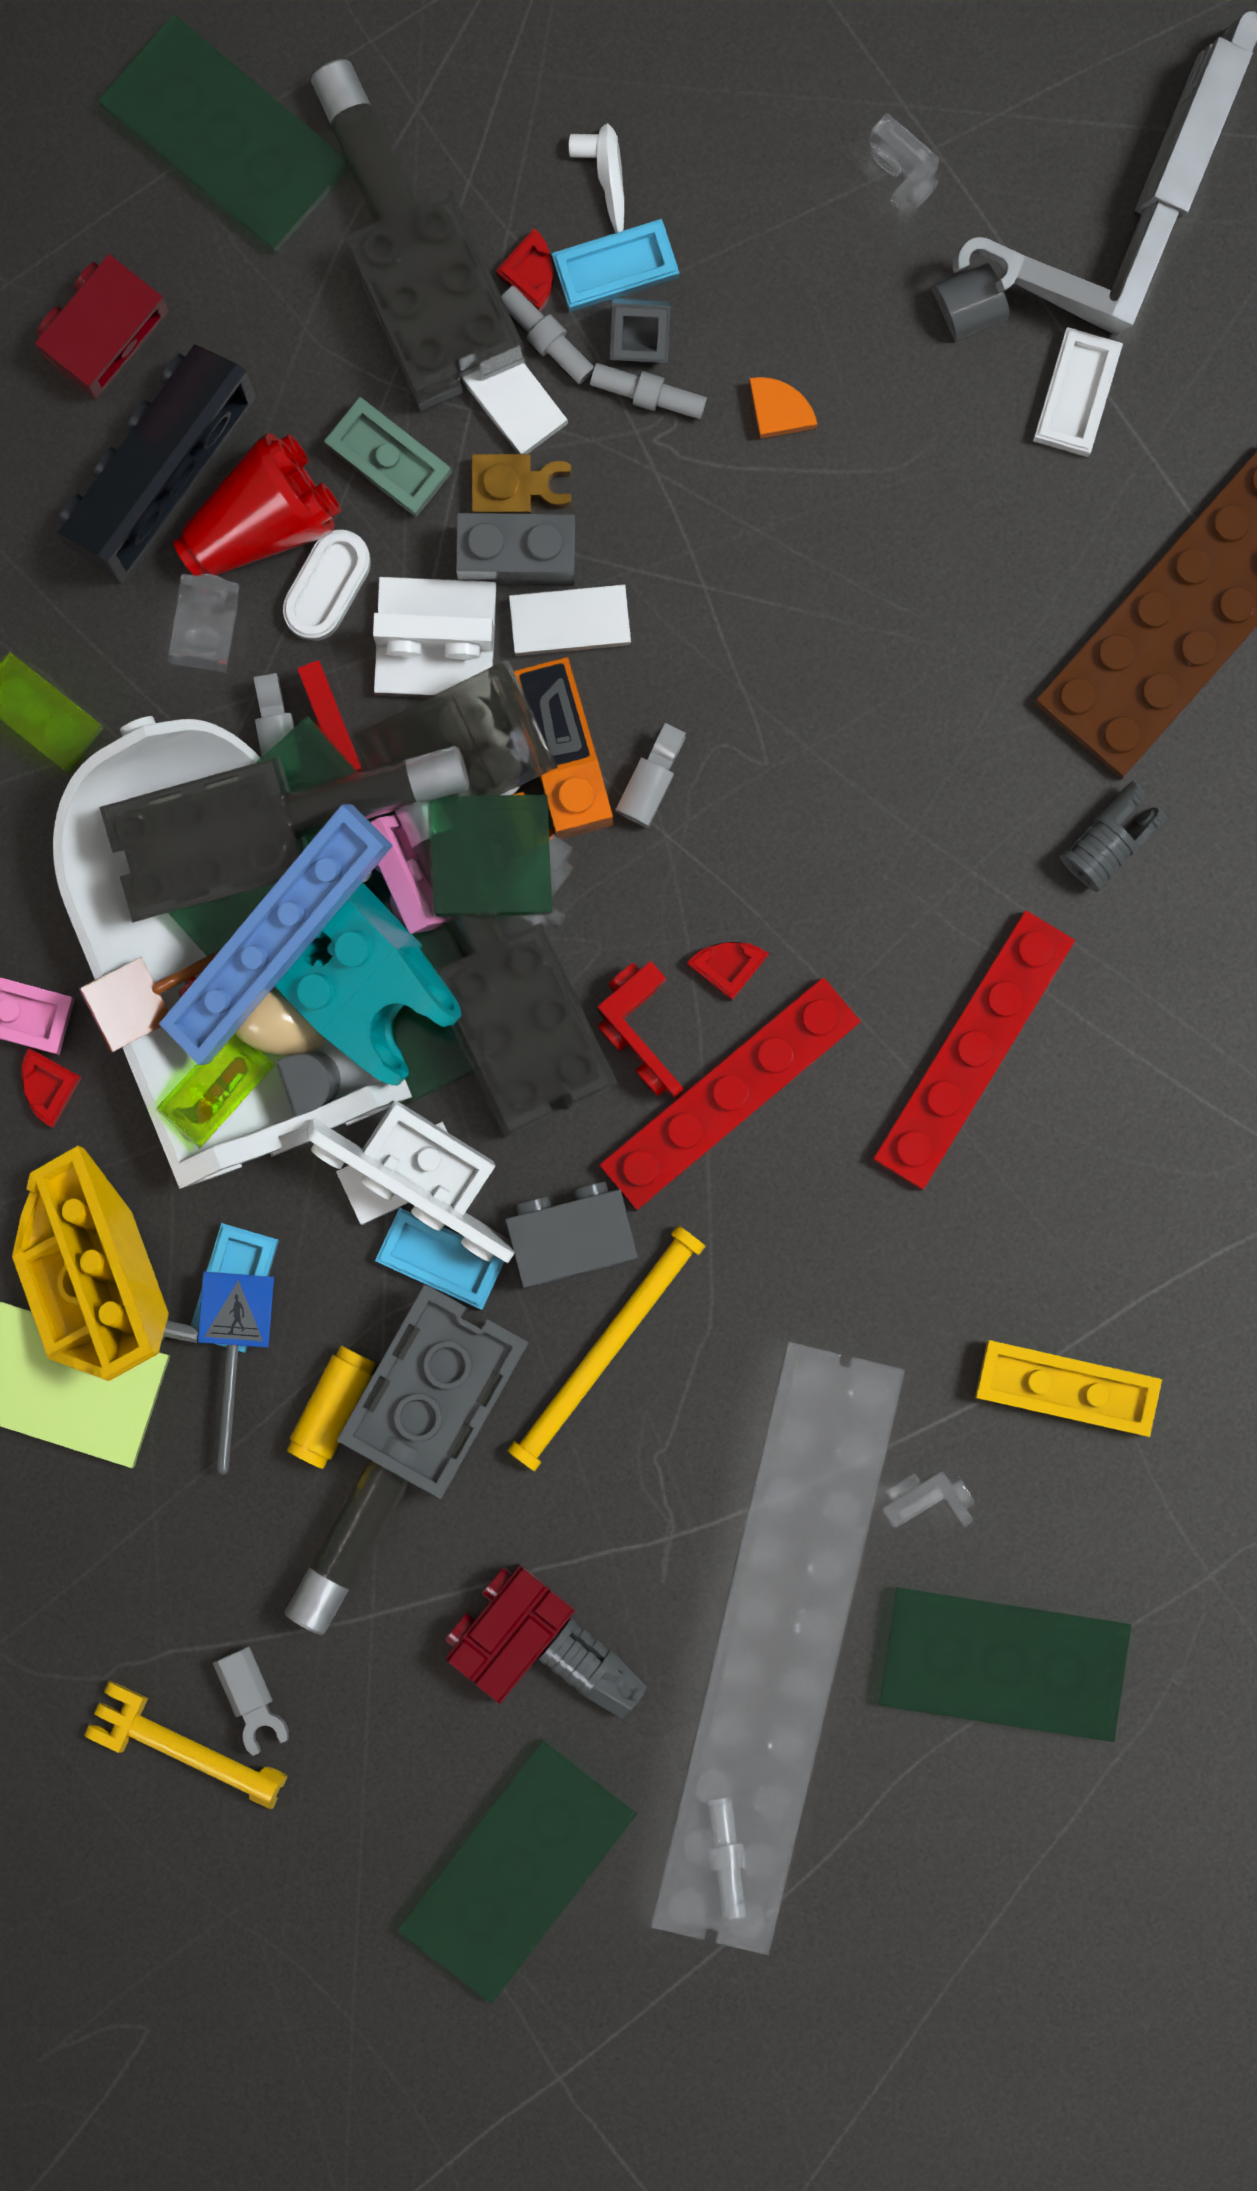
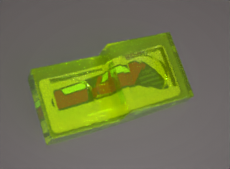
[156,1034,275,1149]

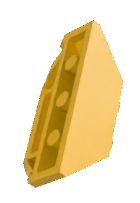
[12,1146,169,1381]

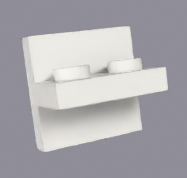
[373,577,497,701]

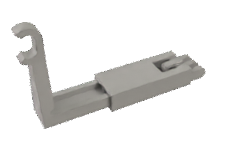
[953,11,1257,335]

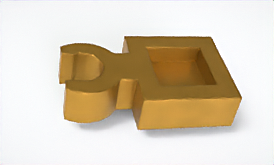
[472,454,571,514]

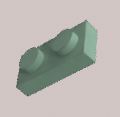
[324,397,452,517]

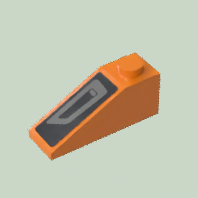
[512,657,613,841]

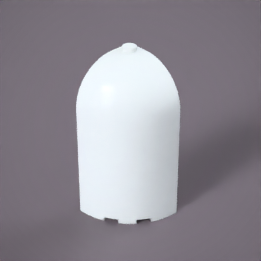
[53,716,412,1189]

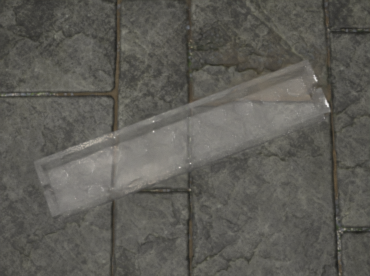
[651,1342,905,1956]

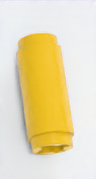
[286,1345,377,1469]

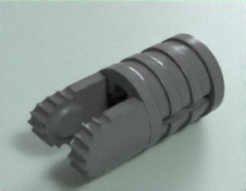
[1060,780,1168,892]

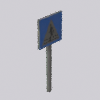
[197,1271,274,1475]

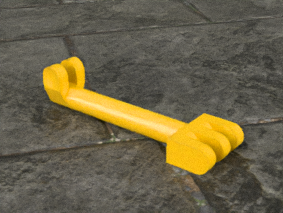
[84,1681,288,1810]

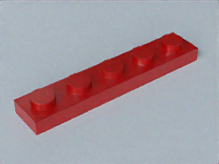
[872,910,1076,1190]
[599,977,861,1211]

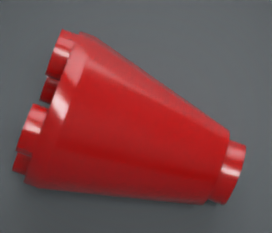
[173,433,342,579]

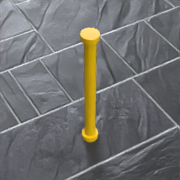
[507,1225,706,1472]

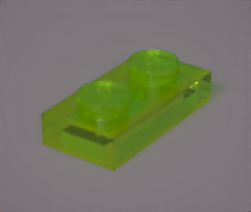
[0,652,103,773]

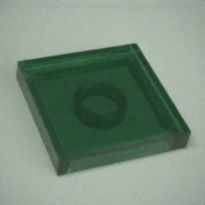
[427,795,552,917]

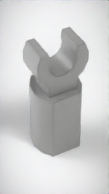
[254,673,303,777]
[615,723,686,828]
[212,1646,289,1756]

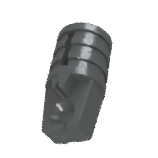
[537,1617,647,1719]

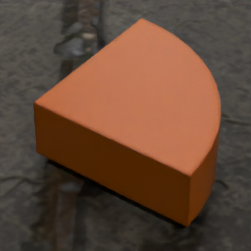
[749,377,818,439]

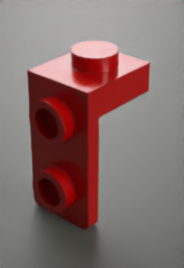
[596,961,684,1099]

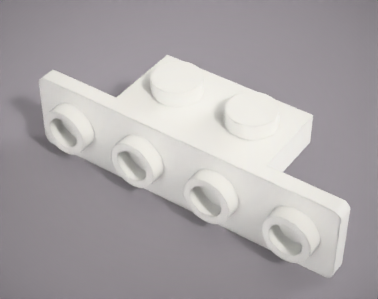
[306,1100,515,1263]

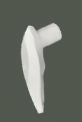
[569,123,624,233]

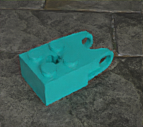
[275,882,461,1086]

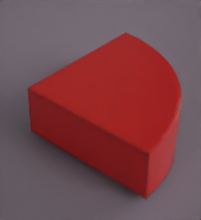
[496,228,554,312]
[687,942,769,1001]
[21,1048,82,1128]

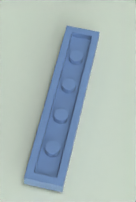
[159,804,393,1065]

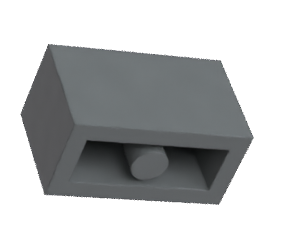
[456,513,576,586]
[506,1182,638,1289]

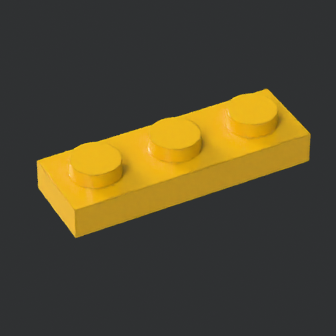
[975,1340,1162,1437]

